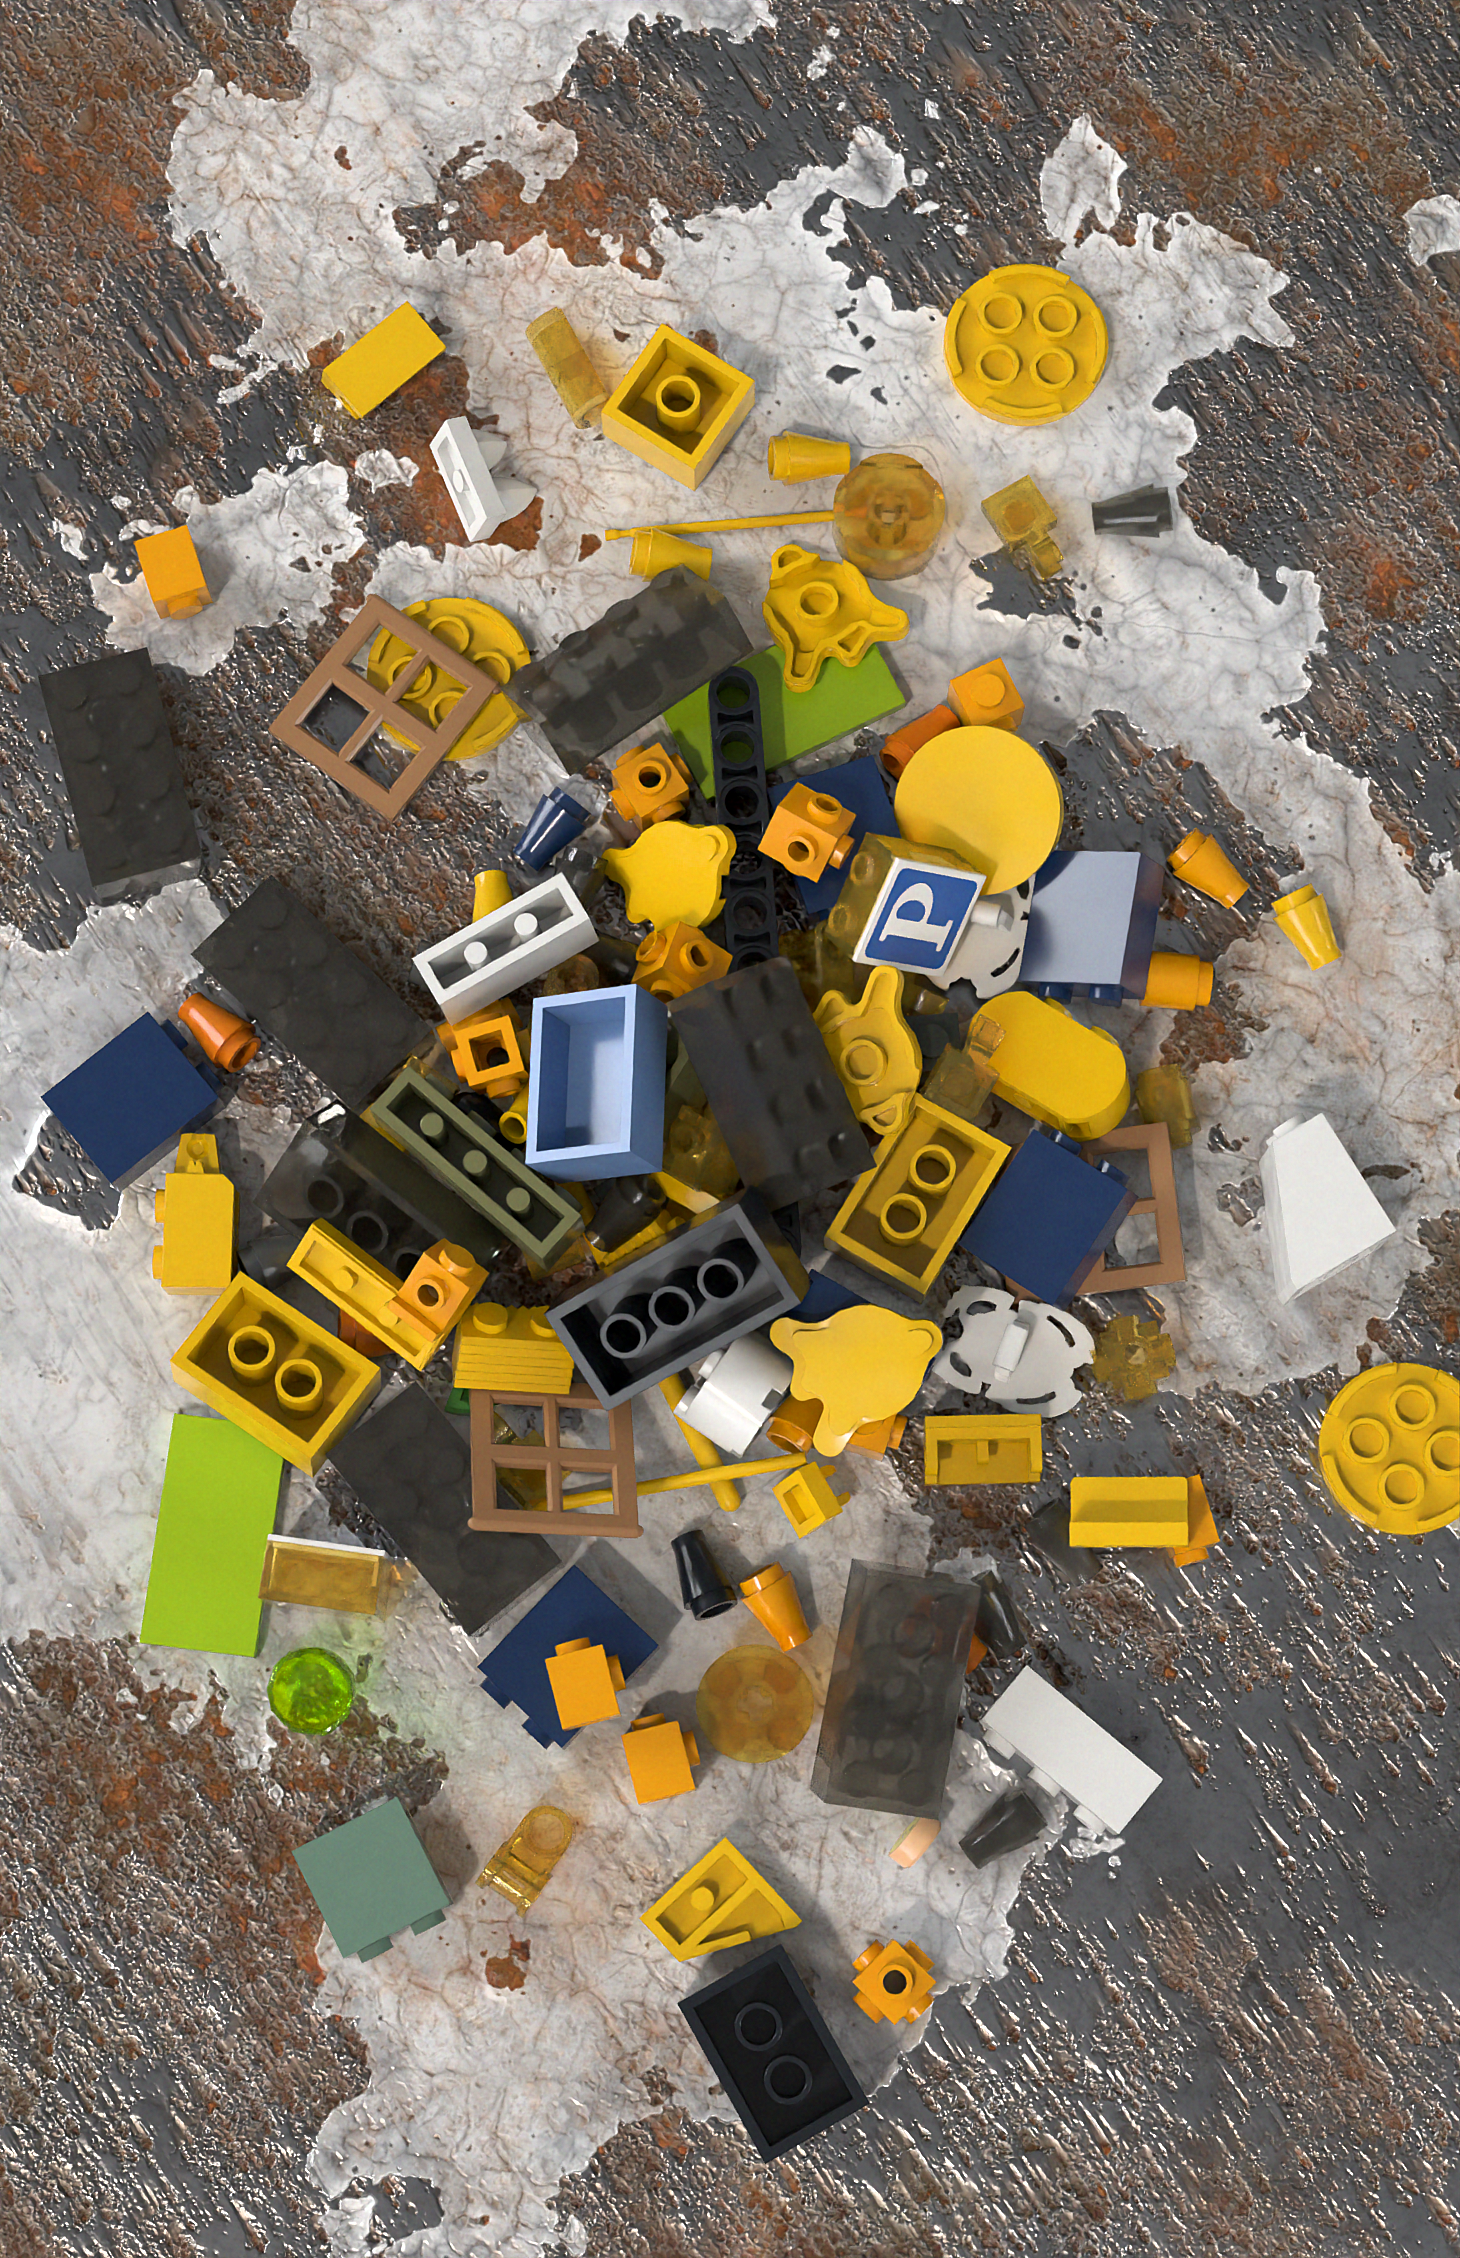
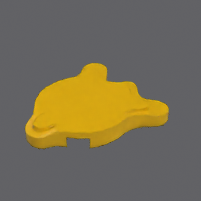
[762,544,910,693]
[601,819,737,932]
[772,965,923,1136]
[770,1303,943,1457]

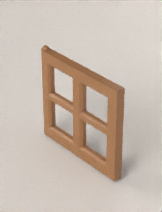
[268,593,502,823]
[995,1122,1188,1309]
[468,1383,644,1538]

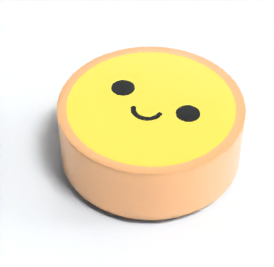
[888,1809,941,1869]

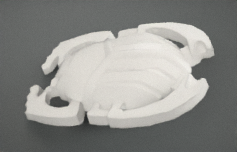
[926,873,1036,999]
[932,1285,1096,1418]

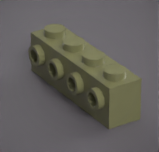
[369,1066,586,1272]

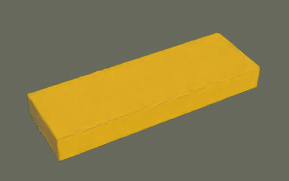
[286,1217,453,1371]

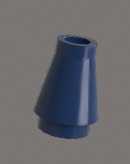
[512,786,591,872]

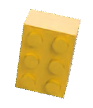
[823,1091,1012,1304]
[169,1271,381,1478]

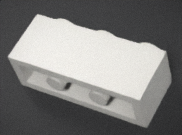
[412,872,599,1026]
[979,1665,1163,1836]

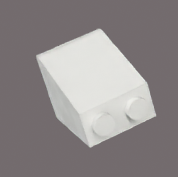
[1259,1113,1397,1306]

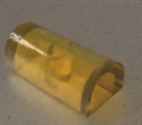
[525,306,610,429]

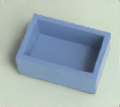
[525,984,668,1184]

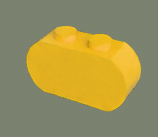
[967,991,1130,1142]

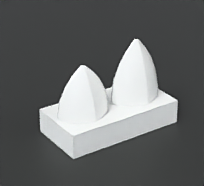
[429,416,537,542]

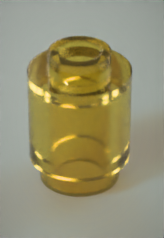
[1134,1064,1202,1150]

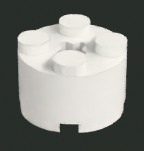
[673,1330,794,1459]

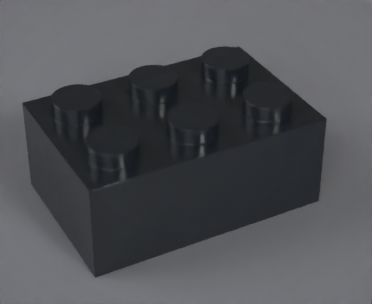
[677,1943,870,2164]

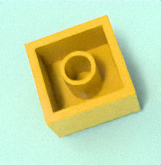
[601,323,755,492]

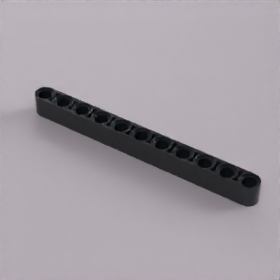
[707,666,802,1260]

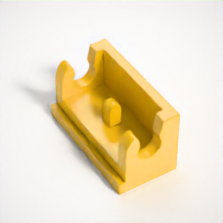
[321,301,447,420]
[923,1414,1042,1486]

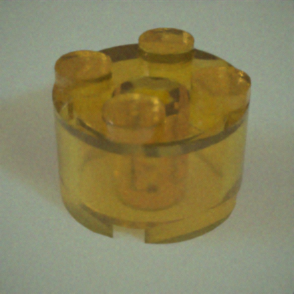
[832,453,945,581]
[696,1644,814,1766]

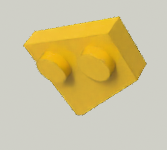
[639,1837,802,1962]

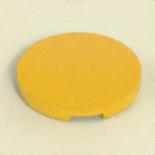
[943,264,1108,426]
[366,597,533,761]
[894,725,1064,896]
[1318,1362,1460,1535]

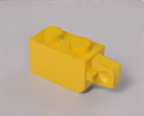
[152,1133,241,1296]

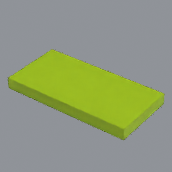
[657,642,906,804]
[139,1413,285,1658]

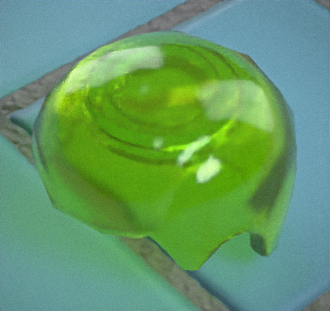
[266,1646,357,1737]

